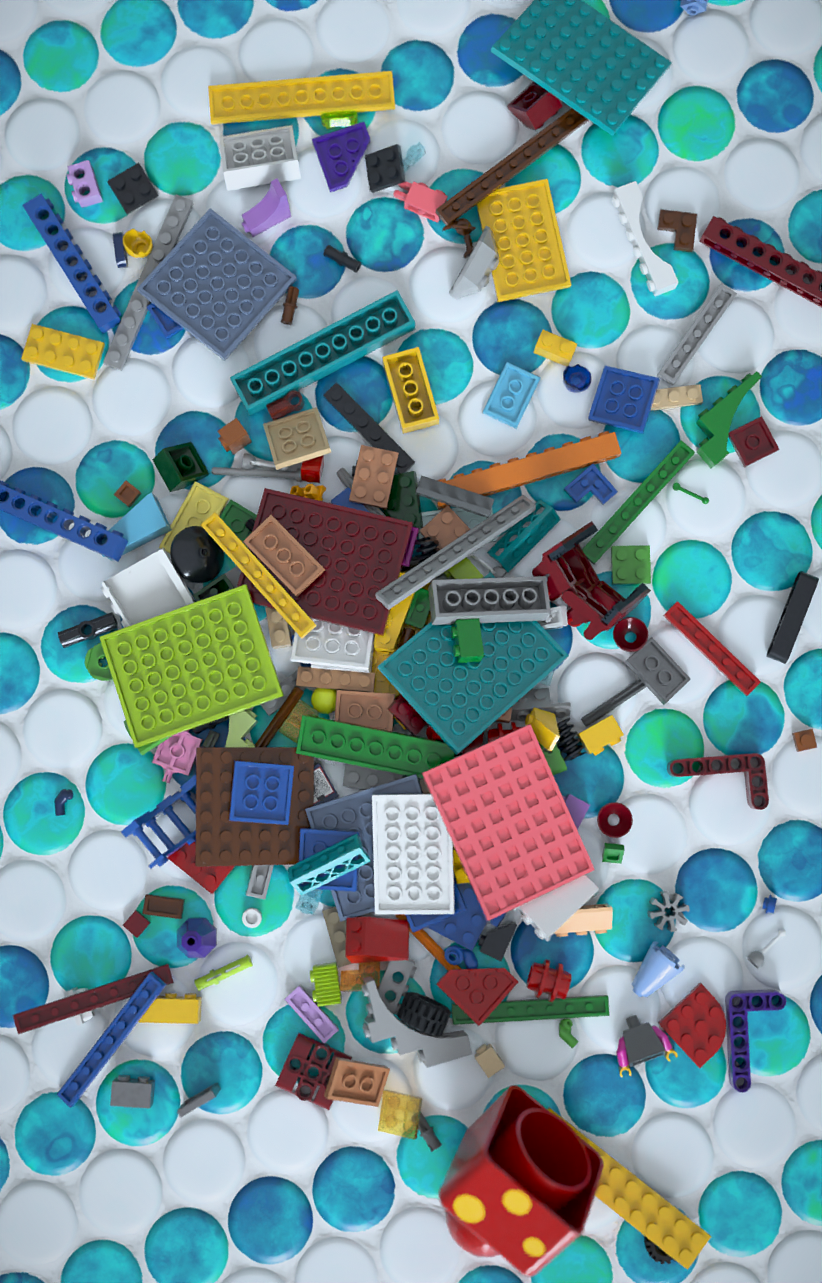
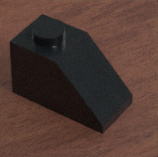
[477,922,517,961]

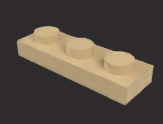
[651,384,703,411]

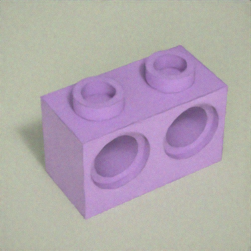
[66,160,103,208]

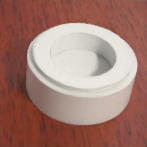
[242,908,262,928]

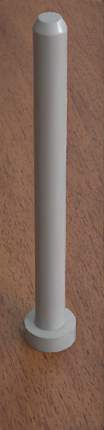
[211,467,302,482]

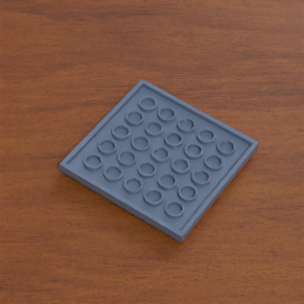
[137,208,297,361]
[305,774,423,921]

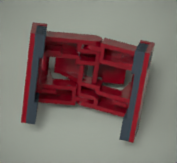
[532,521,651,640]

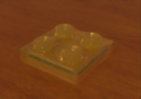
[378,1090,423,1140]

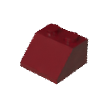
[507,82,562,130]

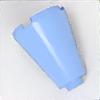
[632,941,685,997]

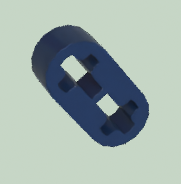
[113,232,128,268]

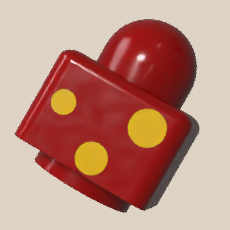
[438,1085,604,1276]

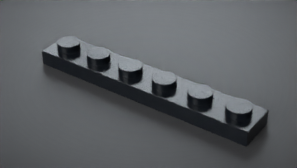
[323,382,415,474]

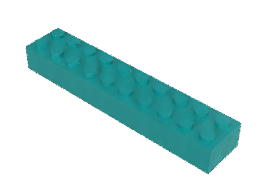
[230,290,415,416]

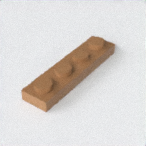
[296,666,375,692]

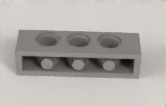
[362,959,417,1029]

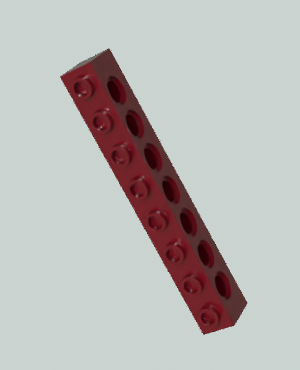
[699,216,822,308]

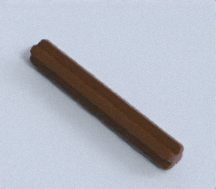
[255,686,304,747]

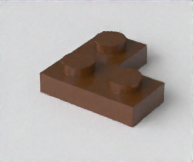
[657,209,697,252]

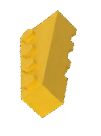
[374,573,415,652]

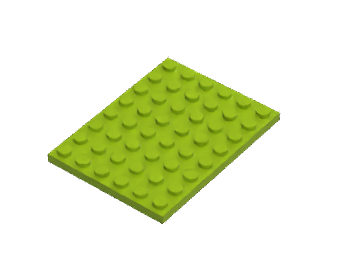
[100,584,284,748]

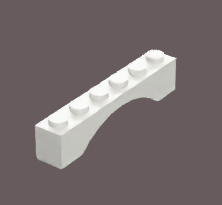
[612,181,678,296]

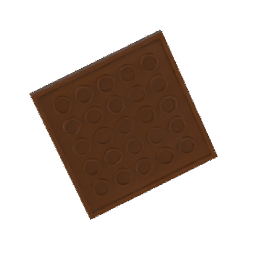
[195,747,314,866]

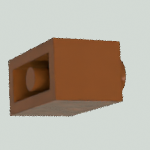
[218,418,252,455]

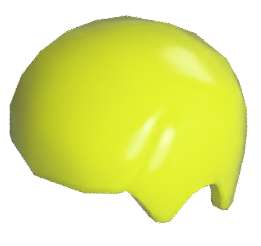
[311,688,337,714]

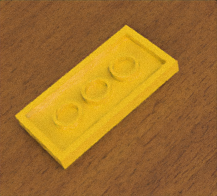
[21,324,105,380]

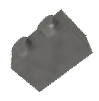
[110,1075,155,1108]

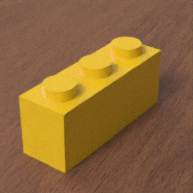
[139,993,202,1024]

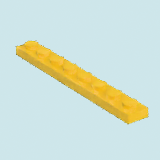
[201,512,317,638]

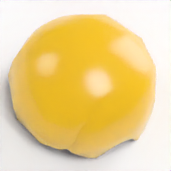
[122,228,153,258]

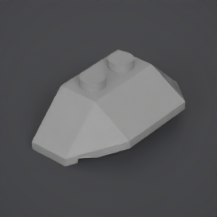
[449,226,499,299]

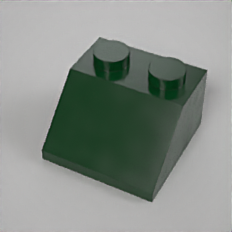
[152,442,209,492]

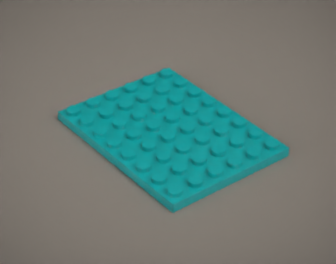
[491,0,672,136]
[377,572,569,755]

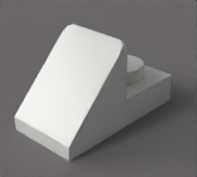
[537,606,568,630]

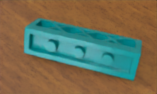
[487,499,561,573]
[287,834,371,896]

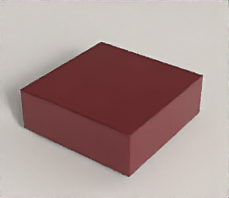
[122,910,151,938]

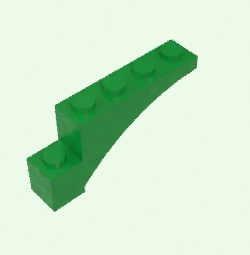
[696,371,762,469]

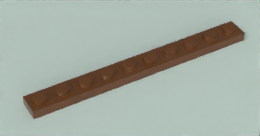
[435,108,589,226]

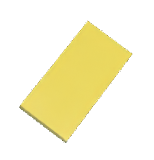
[159,481,229,553]

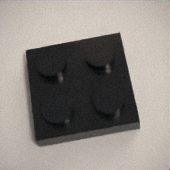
[365,144,406,193]
[107,163,159,214]

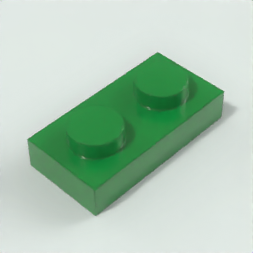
[405,588,430,629]

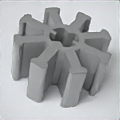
[647,891,690,932]

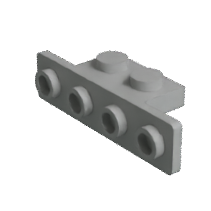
[495,688,571,723]

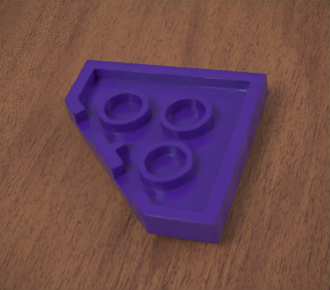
[312,121,370,192]

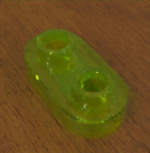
[321,111,358,129]

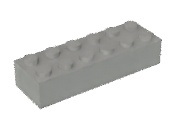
[428,576,551,625]

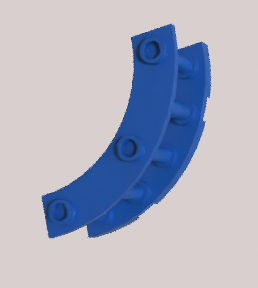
[121,774,196,869]

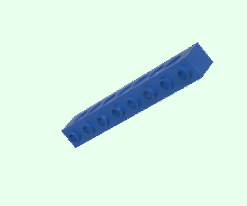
[22,194,121,334]
[0,480,128,562]

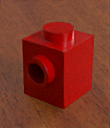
[301,455,324,483]

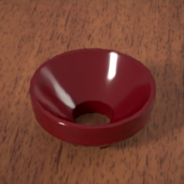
[613,617,648,652]
[597,802,633,838]

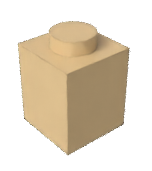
[474,1044,505,1078]

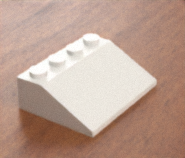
[219,125,301,190]

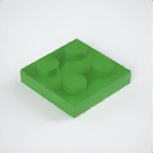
[611,545,651,585]

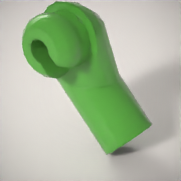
[559,1018,578,1048]

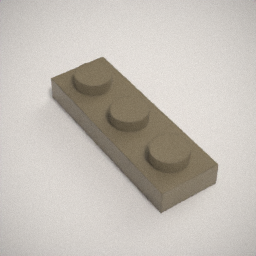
[322,906,353,968]

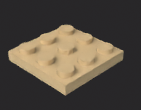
[263,407,331,470]

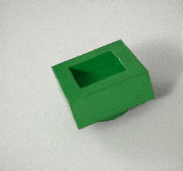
[602,843,625,864]

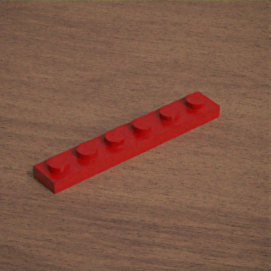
[663,601,761,696]

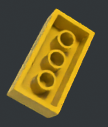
[382,347,439,434]

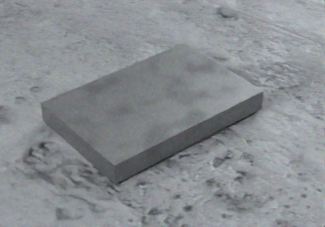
[624,637,691,705]

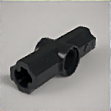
[58,612,119,648]

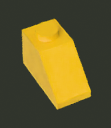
[525,707,560,752]

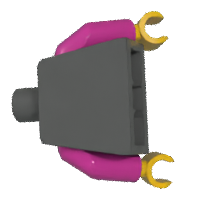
[617,1015,678,1078]

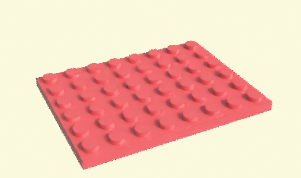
[422,724,595,921]

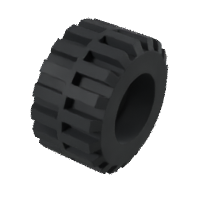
[397,992,451,1036]

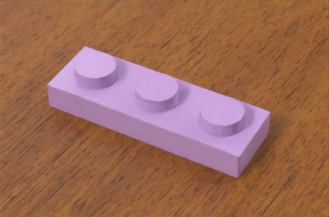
[285,985,339,1043]

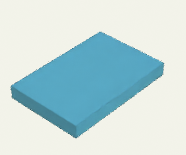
[483,362,541,429]

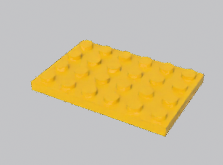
[476,179,571,302]

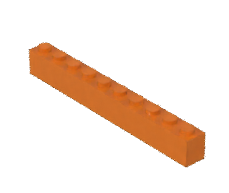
[436,431,621,510]

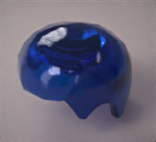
[563,364,592,393]

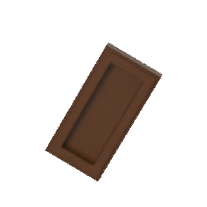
[142,894,185,919]

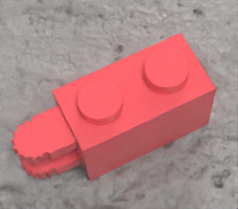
[393,181,448,223]

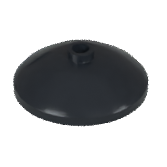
[170,526,224,583]

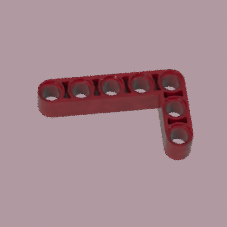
[667,753,769,810]

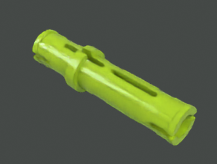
[194,955,253,991]

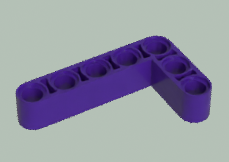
[725,990,786,1093]

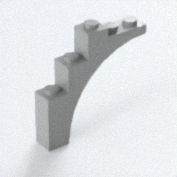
[361,976,472,1068]

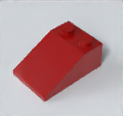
[345,917,409,963]

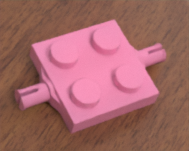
[152,730,203,783]

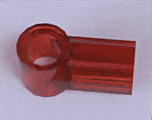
[266,390,305,421]

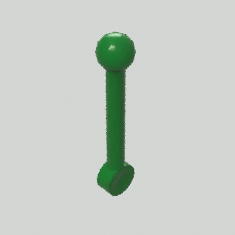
[672,483,709,504]

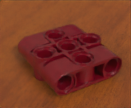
[275,1033,352,1110]

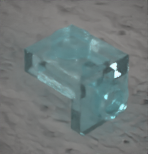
[295,889,323,915]

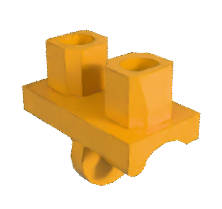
[290,484,326,501]

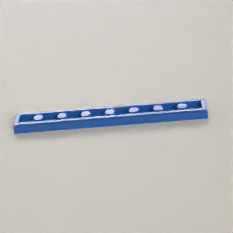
[56,972,167,1108]

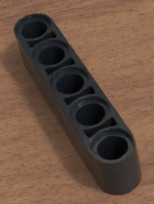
[766,571,819,664]

